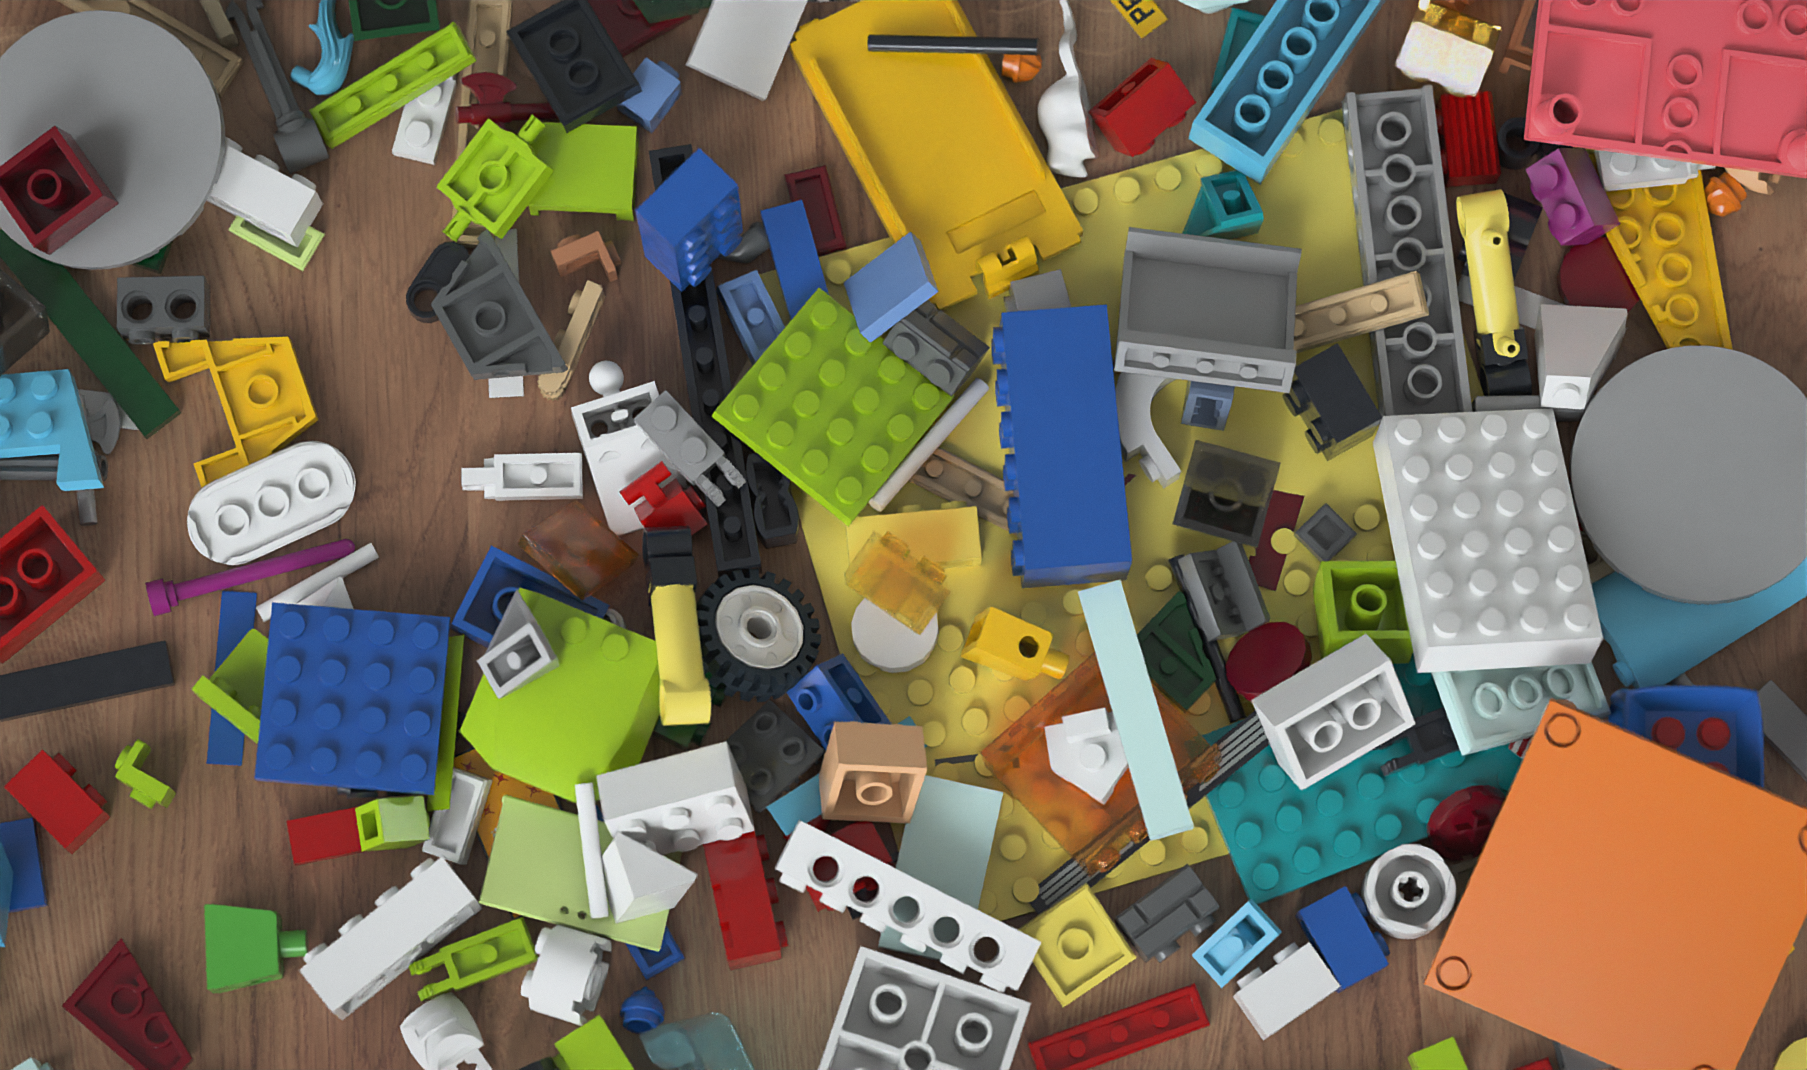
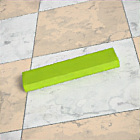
[309,22,477,149]

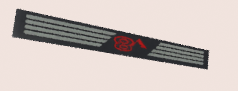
[1030,710,1270,915]

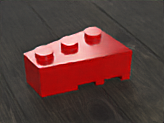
[703,831,788,970]

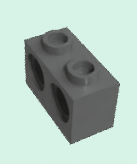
[117,276,210,345]

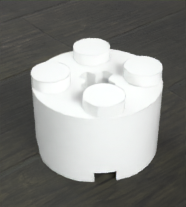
[1361,844,1456,939]
[521,924,612,1026]

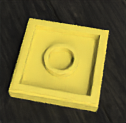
[1017,883,1137,1007]

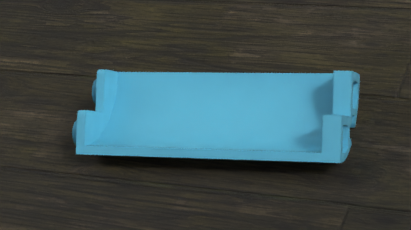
[1592,557,1807,688]

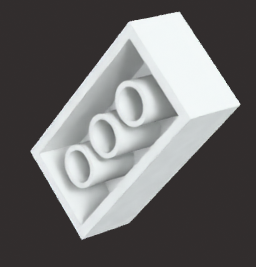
[299,857,482,1020]

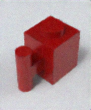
[619,461,708,536]

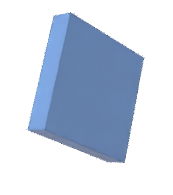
[843,231,939,343]

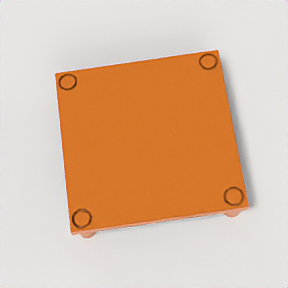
[1424,697,1807,1070]

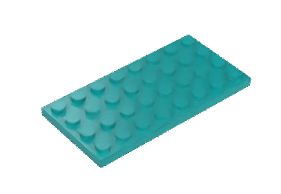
[1184,652,1523,905]

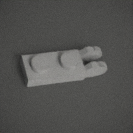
[633,390,746,507]

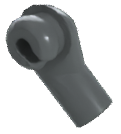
[716,222,769,264]

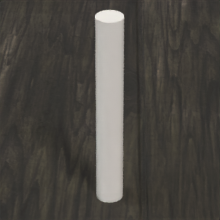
[256,543,379,622]
[575,783,609,918]

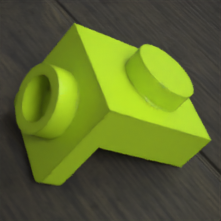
[115,739,176,809]

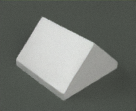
[602,832,697,924]

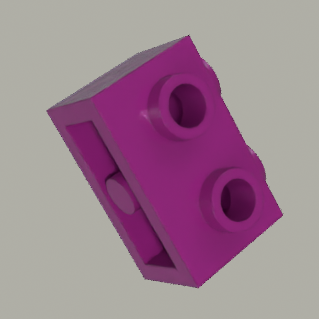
[1526,148,1620,246]

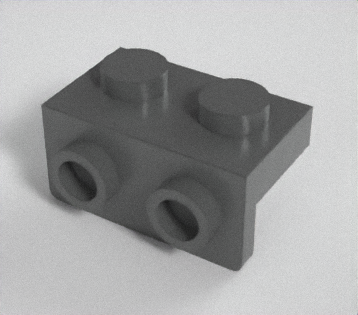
[1178,540,1270,641]

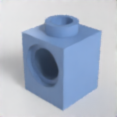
[617,57,682,134]

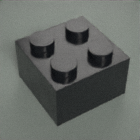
[1283,343,1382,461]

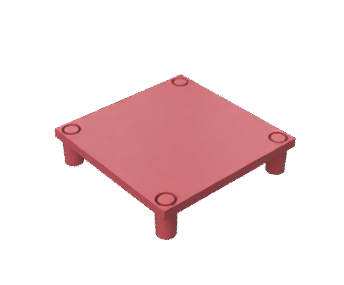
[1524,0,1807,179]

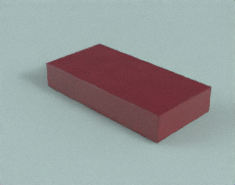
[784,165,847,256]

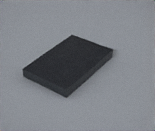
[506,0,642,133]

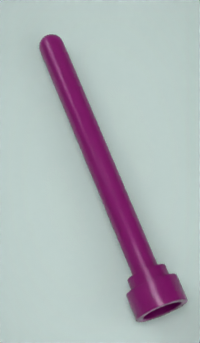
[145,539,355,616]

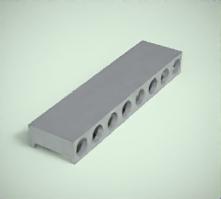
[1341,85,1473,417]

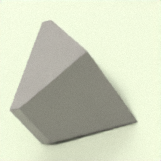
[477,589,560,699]

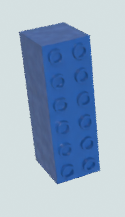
[991,304,1132,588]

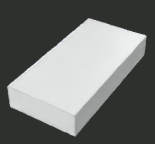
[422,767,493,865]

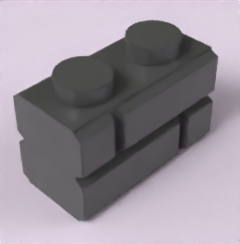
[883,300,990,397]
[1114,864,1219,963]

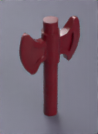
[455,72,558,148]

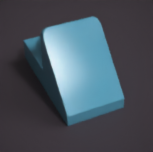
[1192,899,1282,988]

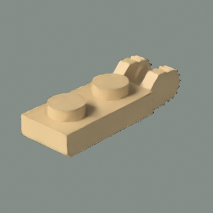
[537,280,605,401]

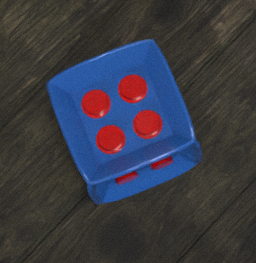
[1608,685,1764,788]

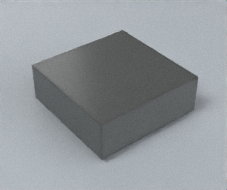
[1294,503,1357,562]

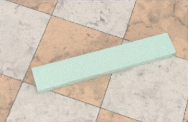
[1078,580,1194,841]

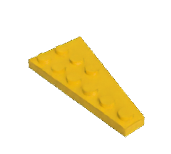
[1588,154,1733,350]

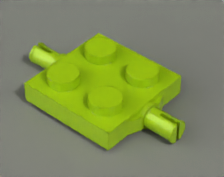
[436,114,554,242]

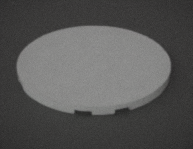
[0,10,225,270]
[1569,346,1807,604]

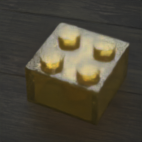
[1395,0,1501,97]
[844,530,951,635]

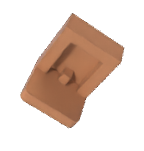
[551,231,621,282]

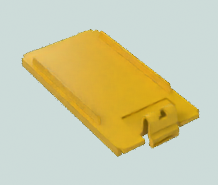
[789,0,1083,311]

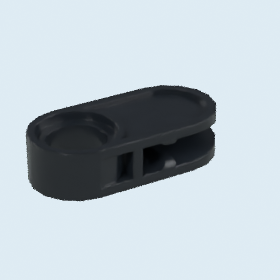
[406,242,470,323]

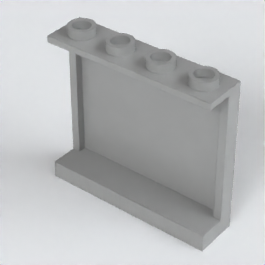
[1114,227,1302,393]

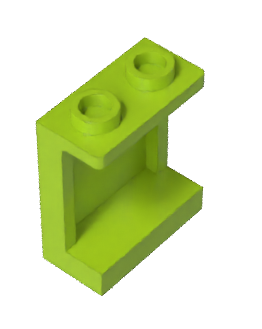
[528,122,639,221]

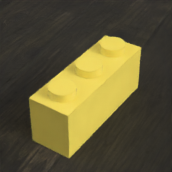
[845,501,982,577]

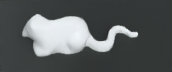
[1037,0,1099,177]

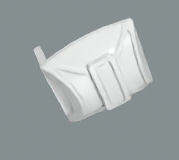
[400,992,492,1070]

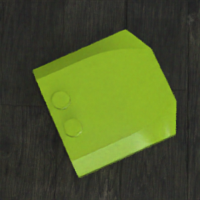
[460,588,660,803]

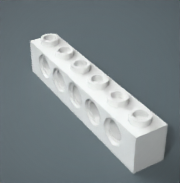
[775,820,1041,993]

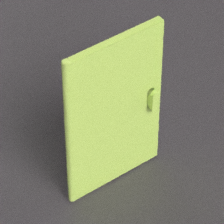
[478,795,682,952]

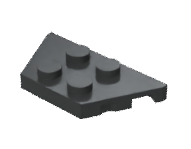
[431,229,568,380]

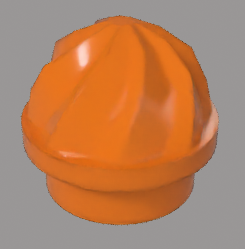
[1001,54,1042,83]
[1704,172,1747,217]

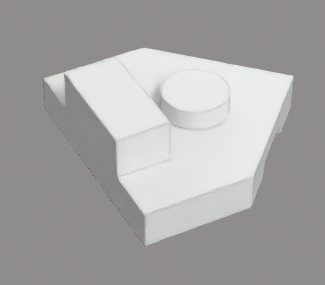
[1044,708,1129,805]

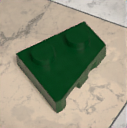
[1137,591,1216,713]

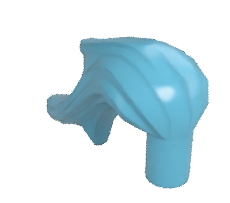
[290,0,354,95]

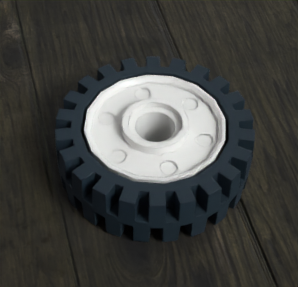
[696,569,821,702]

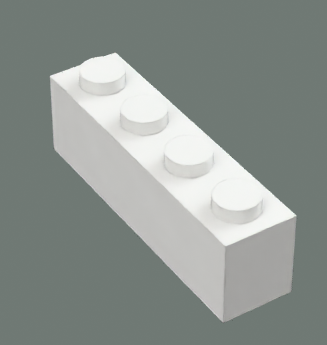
[206,137,323,248]

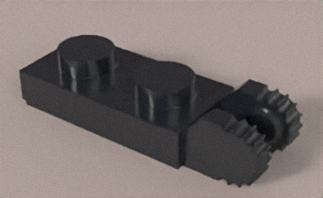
[1373,707,1460,776]

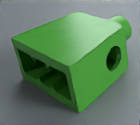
[204,904,309,994]

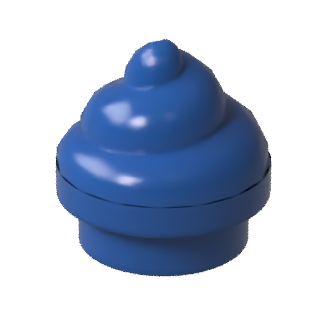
[620,986,665,1035]

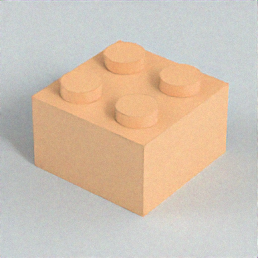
[819,721,927,823]

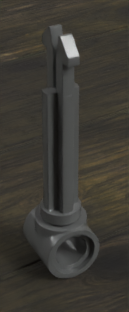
[225,0,329,174]

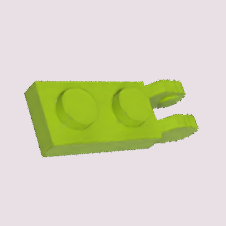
[408,917,539,1001]

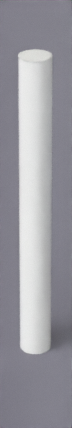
[869,378,989,512]

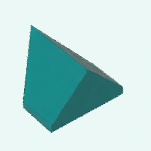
[1182,170,1264,240]

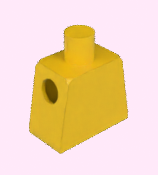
[960,607,1070,681]

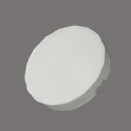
[851,586,939,673]

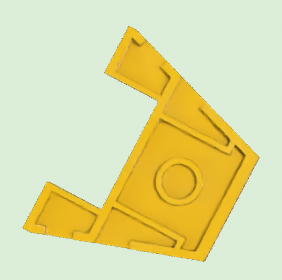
[153,337,319,488]

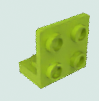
[192,629,268,744]

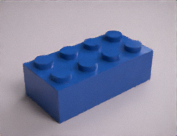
[636,148,743,292]

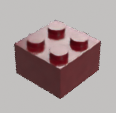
[0,126,119,255]

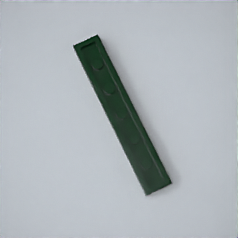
[0,229,181,439]

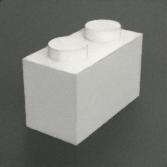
[1233,942,1340,1041]

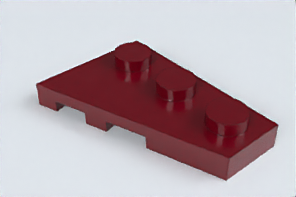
[62,938,194,1070]

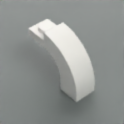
[1115,372,1181,489]

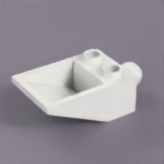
[571,360,688,538]

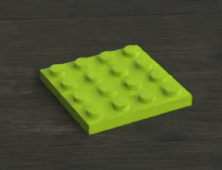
[711,288,955,527]

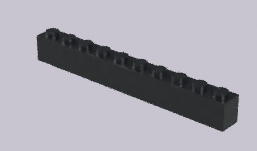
[649,144,762,577]

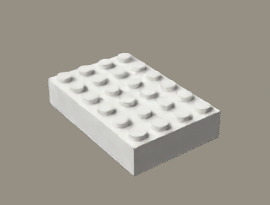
[1373,408,1603,673]
[818,946,1031,1070]

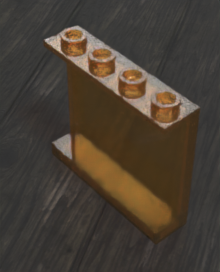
[980,652,1222,878]

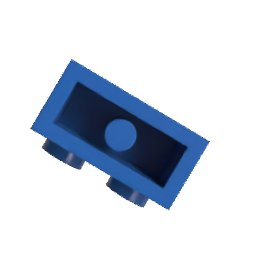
[786,653,891,751]

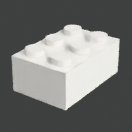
[1252,634,1415,791]
[597,742,755,855]

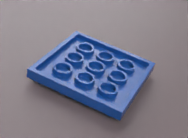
[254,602,451,795]

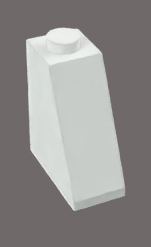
[1534,304,1628,409]

